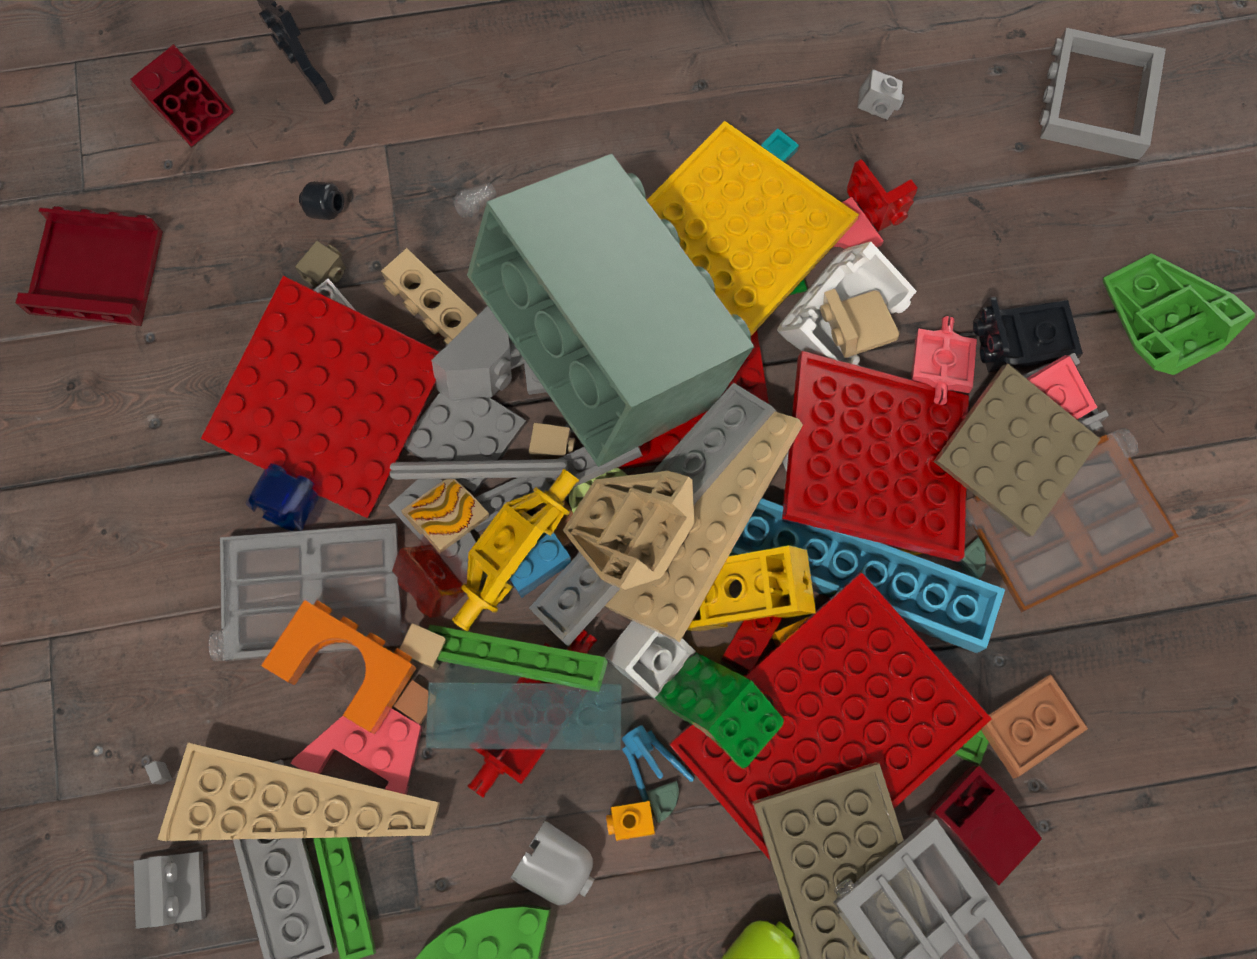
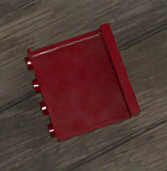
[15,206,163,326]

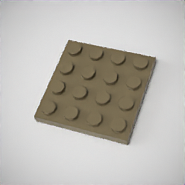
[933,364,1101,536]

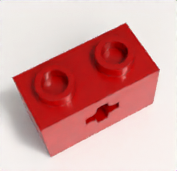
[721,616,783,675]

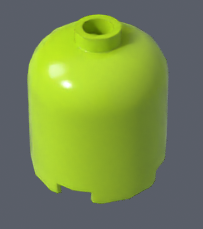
[720,920,800,959]

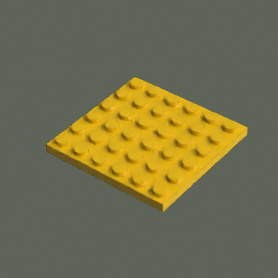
[647,121,859,336]

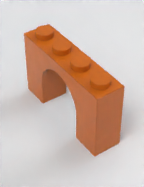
[261,600,416,734]

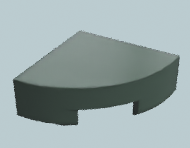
[957,538,986,579]
[647,781,679,823]

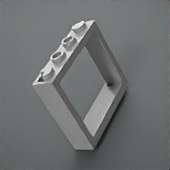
[1039,28,1166,160]

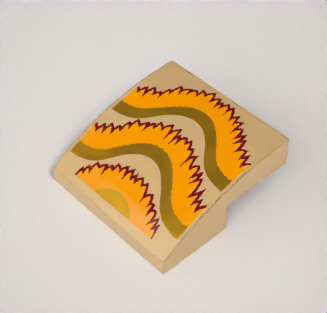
[401,479,489,554]

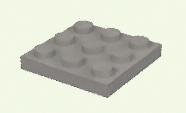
[404,392,526,495]

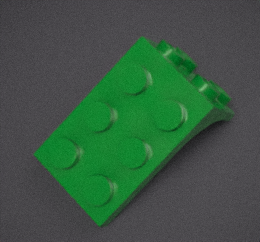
[655,652,784,768]

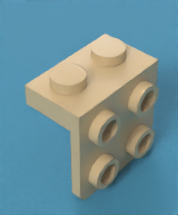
[820,289,899,358]

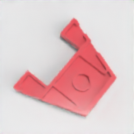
[291,708,423,795]

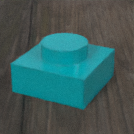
[760,128,799,163]

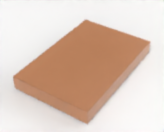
[981,674,1088,779]

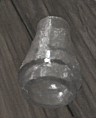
[452,182,496,218]

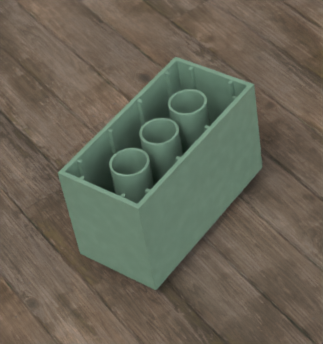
[467,154,754,467]

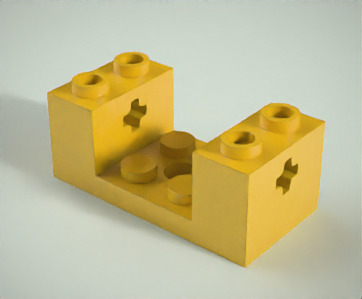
[687,545,816,631]

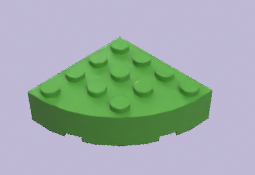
[415,905,551,959]

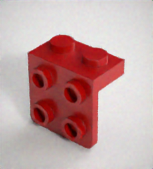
[847,159,918,232]

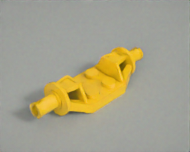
[452,468,579,631]

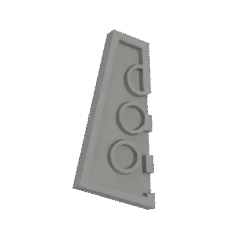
[388,479,488,585]

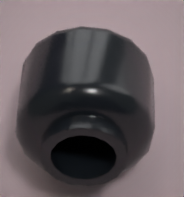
[299,181,344,220]

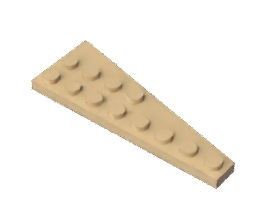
[605,412,803,643]
[158,743,440,841]

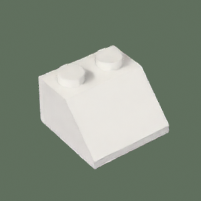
[604,621,696,701]

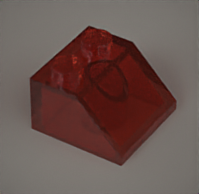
[392,545,466,618]

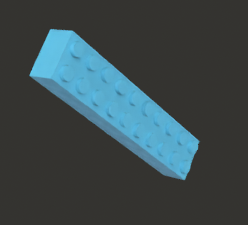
[729,498,1005,653]

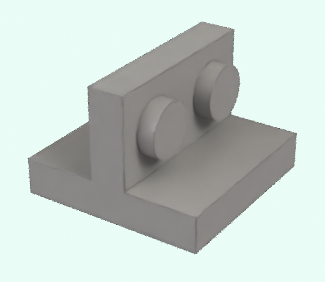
[134,851,206,929]

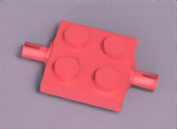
[911,316,977,405]

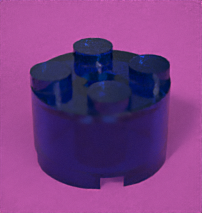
[245,463,319,531]

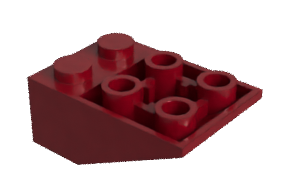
[130,44,234,148]
[926,765,1042,886]

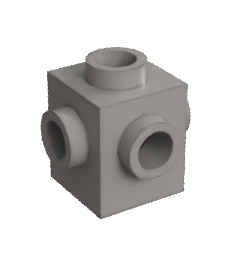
[857,69,904,120]

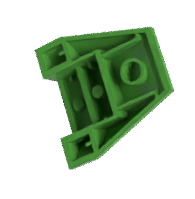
[1103,253,1255,375]

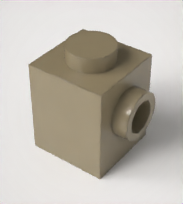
[295,241,346,288]

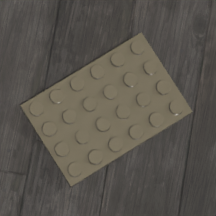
[752,762,932,959]

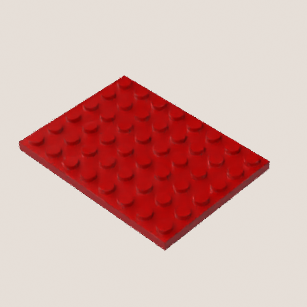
[669,572,992,860]

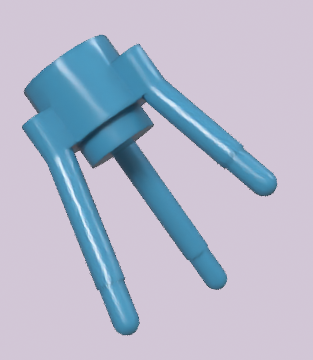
[622,725,694,802]

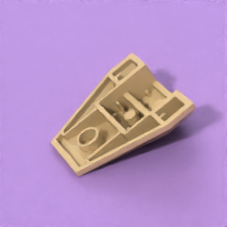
[563,471,694,590]

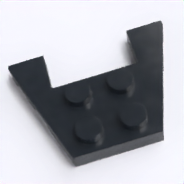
[257,0,334,105]

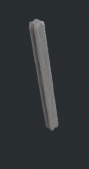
[390,459,568,480]

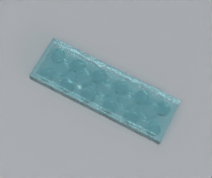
[426,682,621,750]

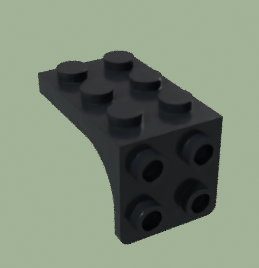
[973,297,1083,373]

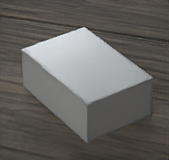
[145,761,172,785]

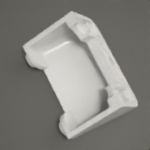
[777,242,916,366]

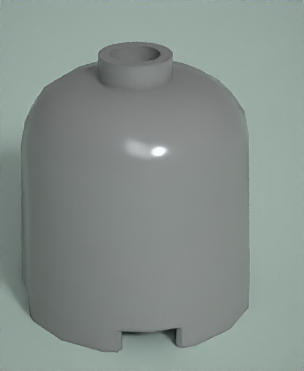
[510,821,595,905]

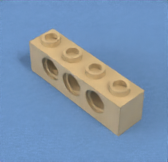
[381,248,477,346]

